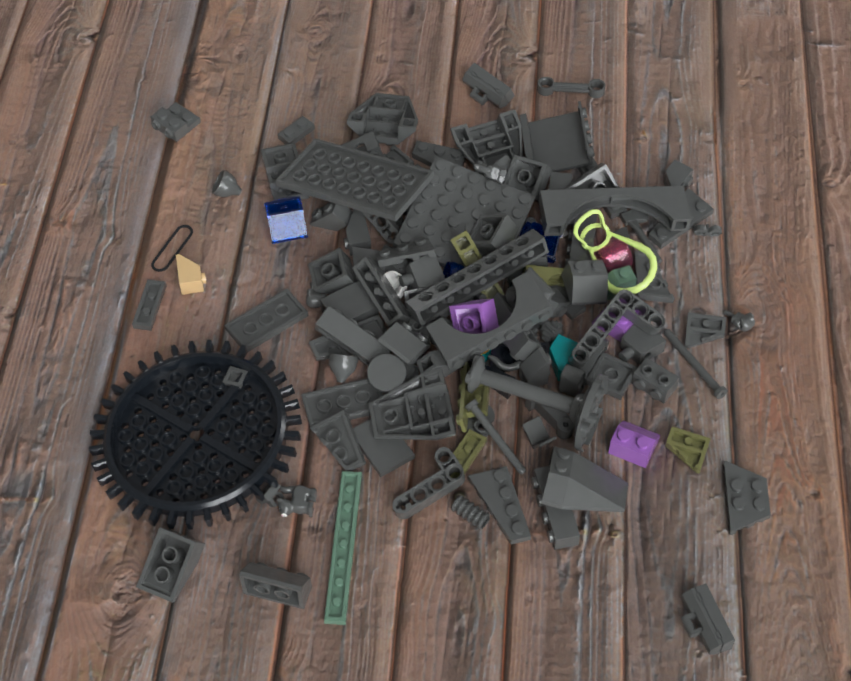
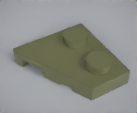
[665,426,711,474]

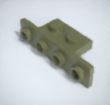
[456,362,490,433]

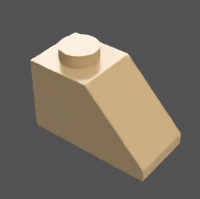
[176,254,207,295]

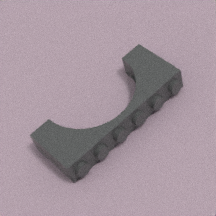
[426,271,553,371]

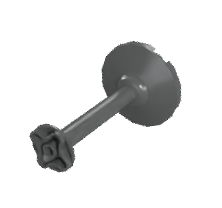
[465,355,609,452]

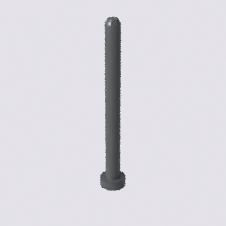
[664,329,728,399]

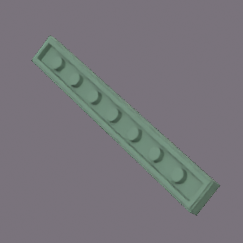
[324,471,362,625]

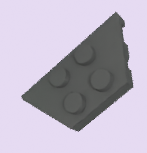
[723,461,771,535]

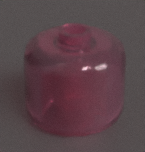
[594,236,633,273]

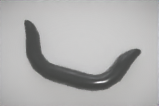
[488,335,537,371]

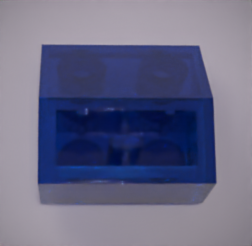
[264,196,308,244]

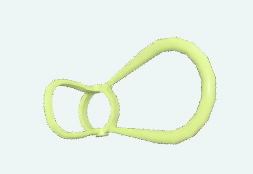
[573,209,657,295]

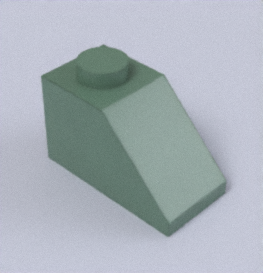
[607,265,637,301]

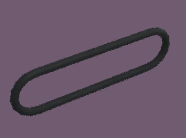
[151,225,193,272]

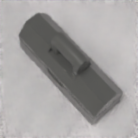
[462,63,515,109]
[681,584,735,655]

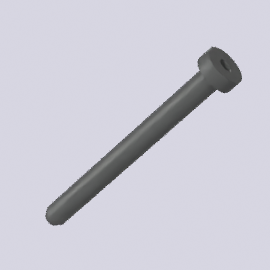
[465,399,526,475]

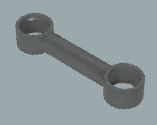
[537,77,605,98]

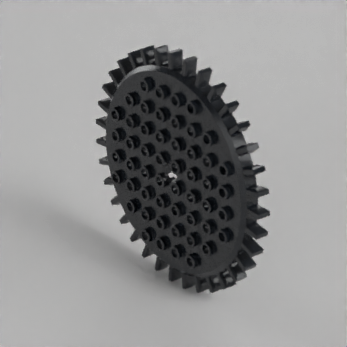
[89,340,302,530]

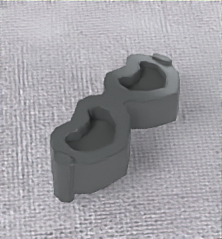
[693,224,722,237]

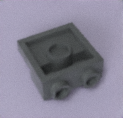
[150,102,201,142]

